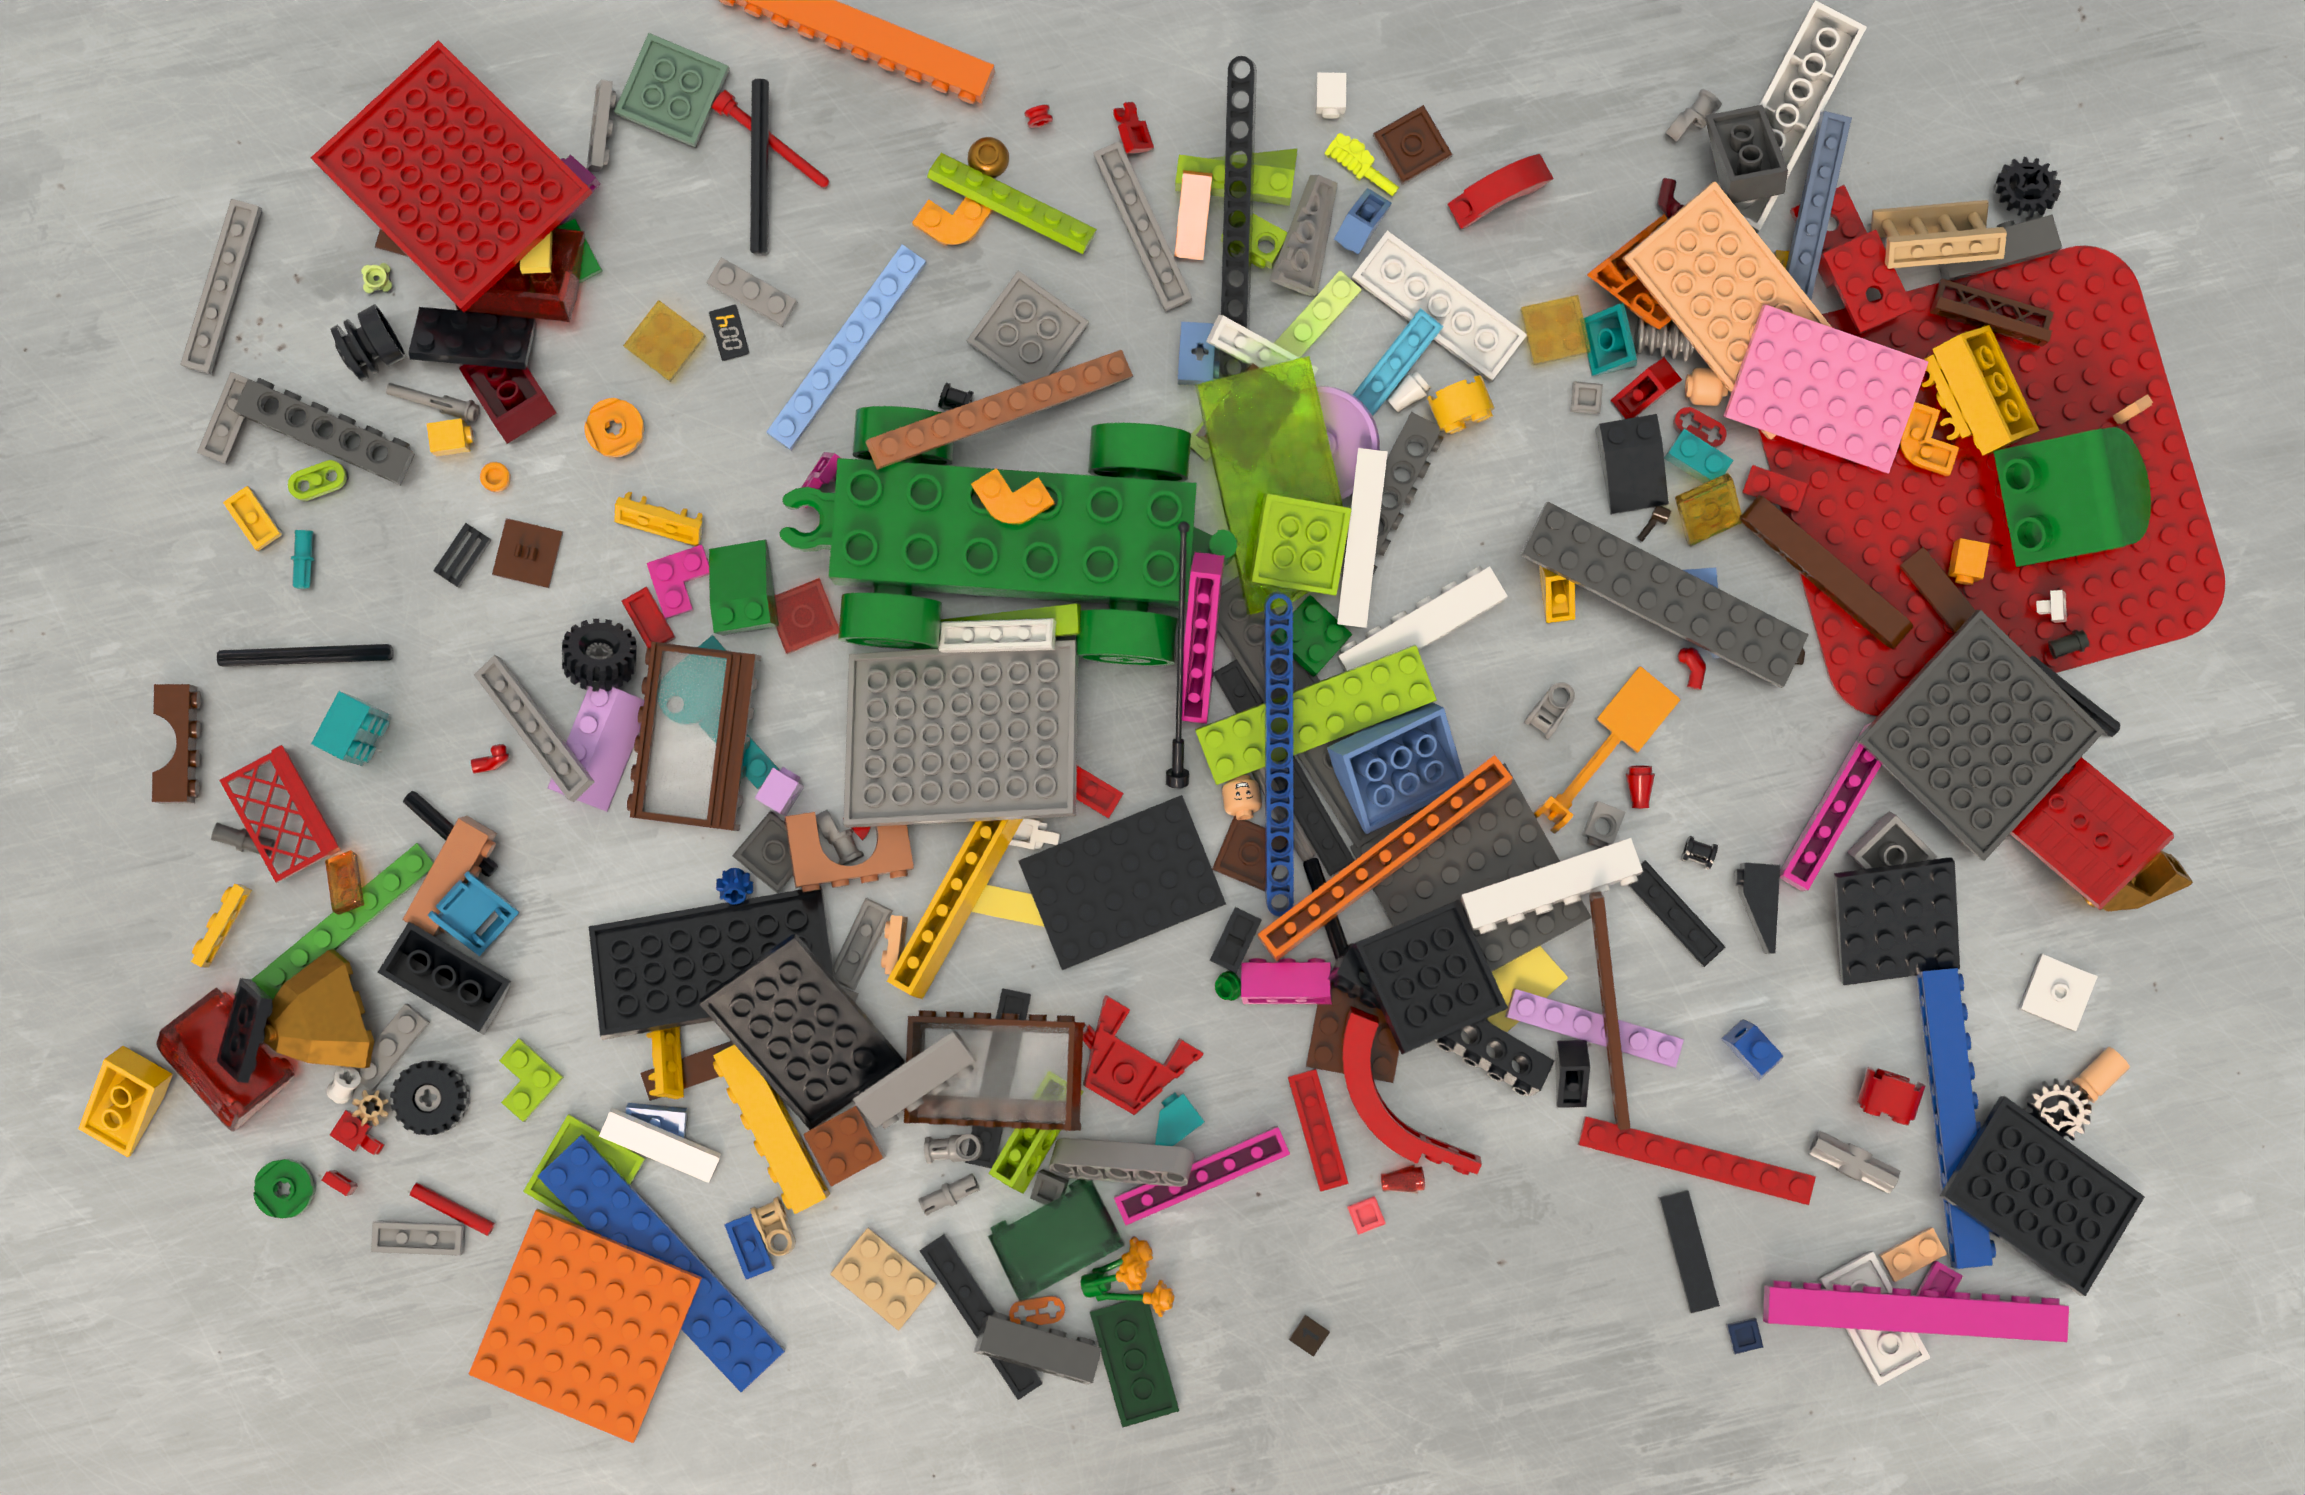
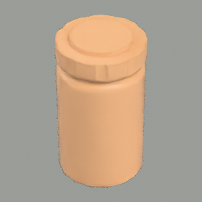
[2072,1047,2130,1103]

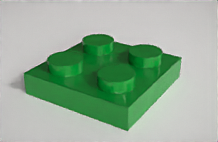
[1271,595,1353,677]

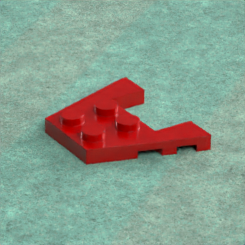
[1083,995,1204,1115]

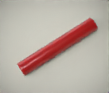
[409,1182,495,1236]

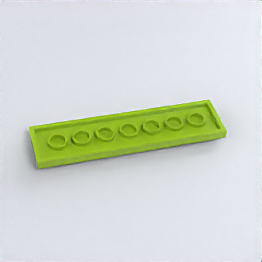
[1195,645,1437,785]

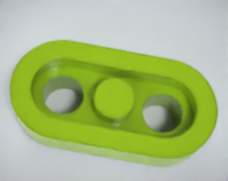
[288,460,347,501]

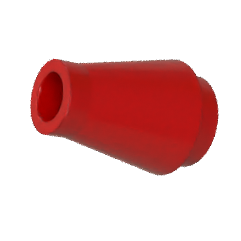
[1626,765,1655,809]

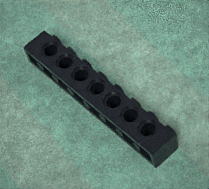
[1328,943,1555,1096]

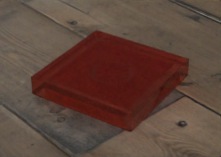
[774,578,839,654]

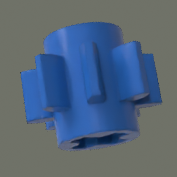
[716,868,753,904]

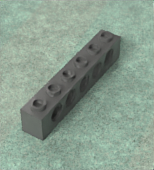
[233,378,415,486]
[1340,412,1444,577]

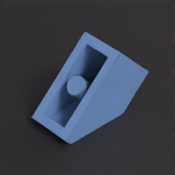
[1334,188,1392,254]

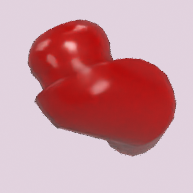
[1678,647,1706,690]
[471,744,509,774]

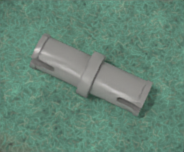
[919,1173,980,1216]

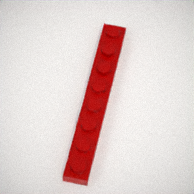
[1577,1116,1816,1205]

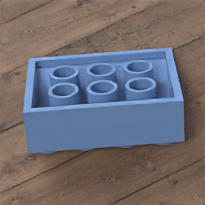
[1327,702,1464,834]

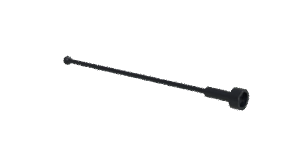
[1166,521,1190,788]

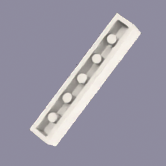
[1337,566,1508,671]
[1460,838,1643,934]

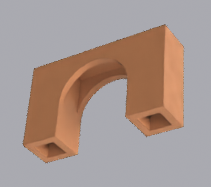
[784,812,914,892]

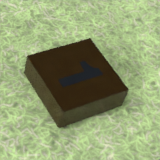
[1289,1315,1330,1357]

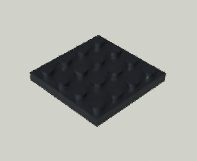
[1834,857,1960,986]
[1352,900,1508,1055]

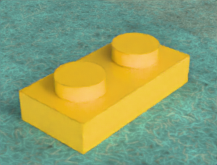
[223,486,282,551]

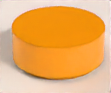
[480,462,511,492]

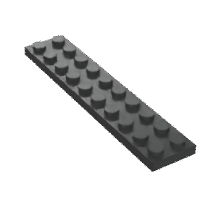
[1520,502,1809,688]
[1217,570,1407,848]

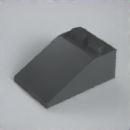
[1705,105,1788,203]

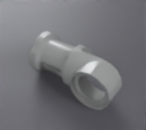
[1666,89,1722,142]
[815,809,864,866]
[924,1134,983,1164]

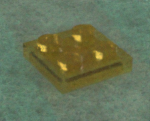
[1520,295,1591,365]
[623,300,706,382]
[1675,473,1742,546]

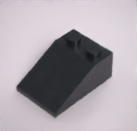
[1595,414,1669,515]

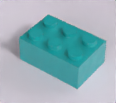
[311,691,390,766]

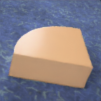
[2113,394,2153,424]

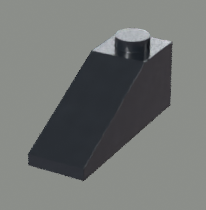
[1734,863,1780,954]

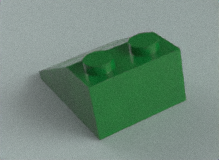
[709,539,779,636]

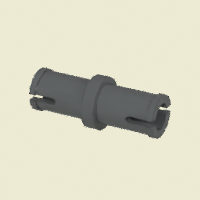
[211,822,275,857]

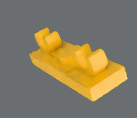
[1921,354,1973,440]
[614,492,702,546]
[646,1027,684,1099]

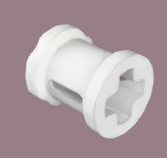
[326,1066,361,1104]

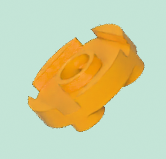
[584,398,644,458]

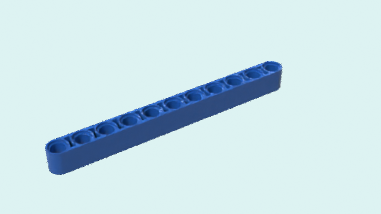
[1264,592,1294,917]

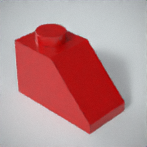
[1611,357,1682,419]

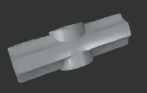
[1808,1131,1901,1194]

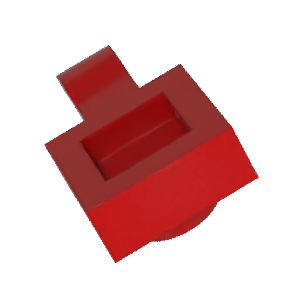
[1113,102,1154,154]
[329,1110,385,1155]

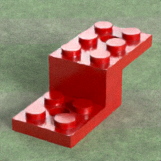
[1790,185,1914,335]

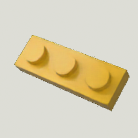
[191,884,252,968]

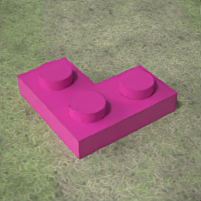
[801,452,841,508]
[646,545,709,619]

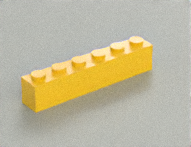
[713,1045,830,1214]

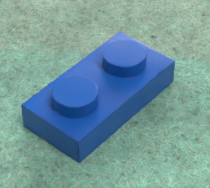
[724,1214,775,1280]

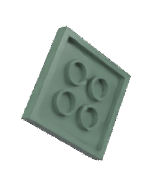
[614,33,730,147]

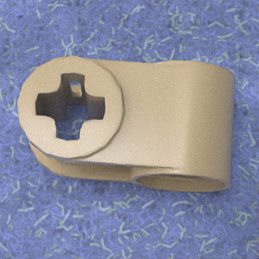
[750,1197,796,1256]

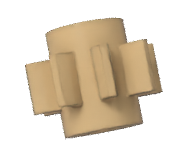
[352,1090,389,1126]

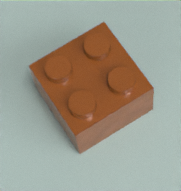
[803,1105,886,1187]

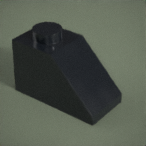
[1555,1040,1590,1108]

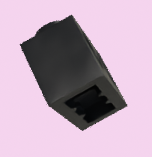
[1209,907,1262,973]

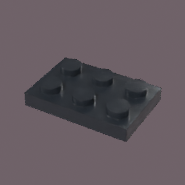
[216,978,273,1083]

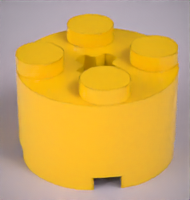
[1427,375,1495,435]

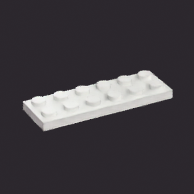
[1352,231,1527,383]

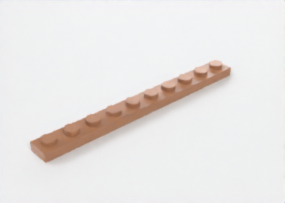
[866,349,1133,469]

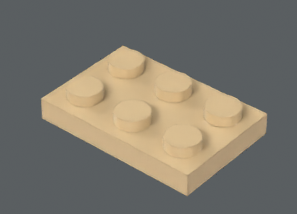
[830,1227,937,1331]

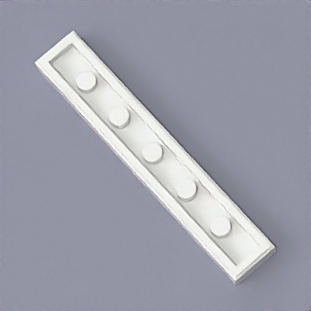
[1337,448,1388,628]

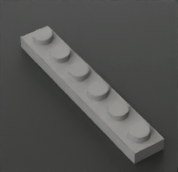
[1093,141,1192,312]
[180,199,262,374]
[474,655,595,802]

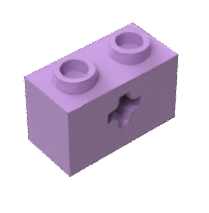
[755,767,804,816]

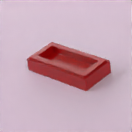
[621,586,676,648]

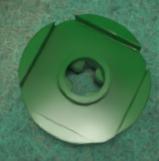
[253,1159,316,1219]

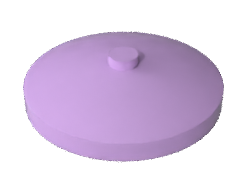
[1263,386,1380,504]

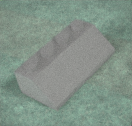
[853,1031,977,1129]

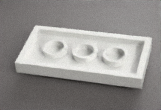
[1819,1251,1931,1386]

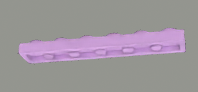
[1505,988,1684,1068]

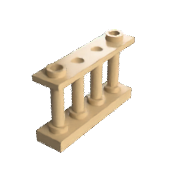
[1871,200,2007,269]

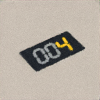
[709,304,750,361]

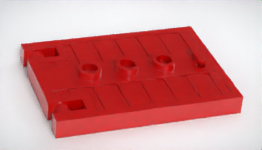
[2010,757,2174,910]

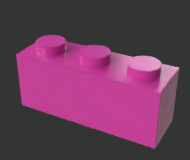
[1241,958,1332,1004]

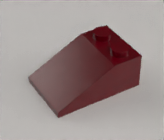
[459,364,556,444]

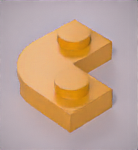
[912,197,994,246]
[1900,402,1959,477]
[971,468,1055,524]

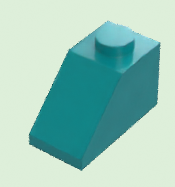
[1155,1092,1205,1146]

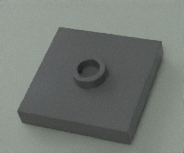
[732,811,793,894]

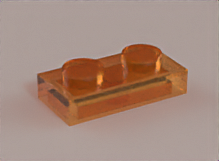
[325,850,364,915]

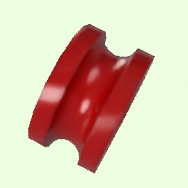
[1024,104,1053,128]
[1083,1024,1095,1050]

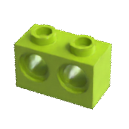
[1221,211,1288,269]

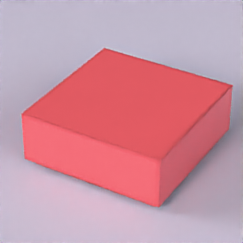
[1347,1196,1386,1235]

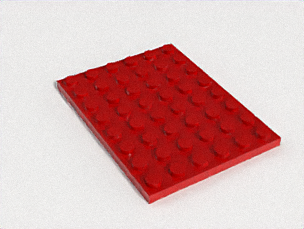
[310,40,593,312]

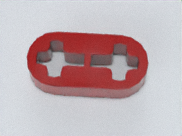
[1673,407,1727,448]

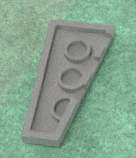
[1270,175,1338,296]

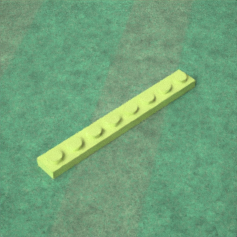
[1190,270,1362,462]

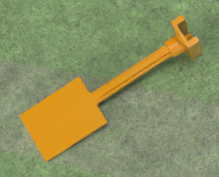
[1533,666,1681,834]

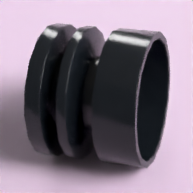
[330,304,406,382]

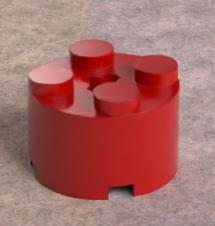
[1857,1067,1925,1126]

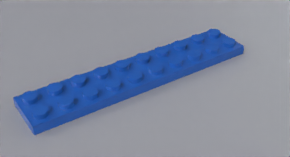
[537,1134,785,1392]

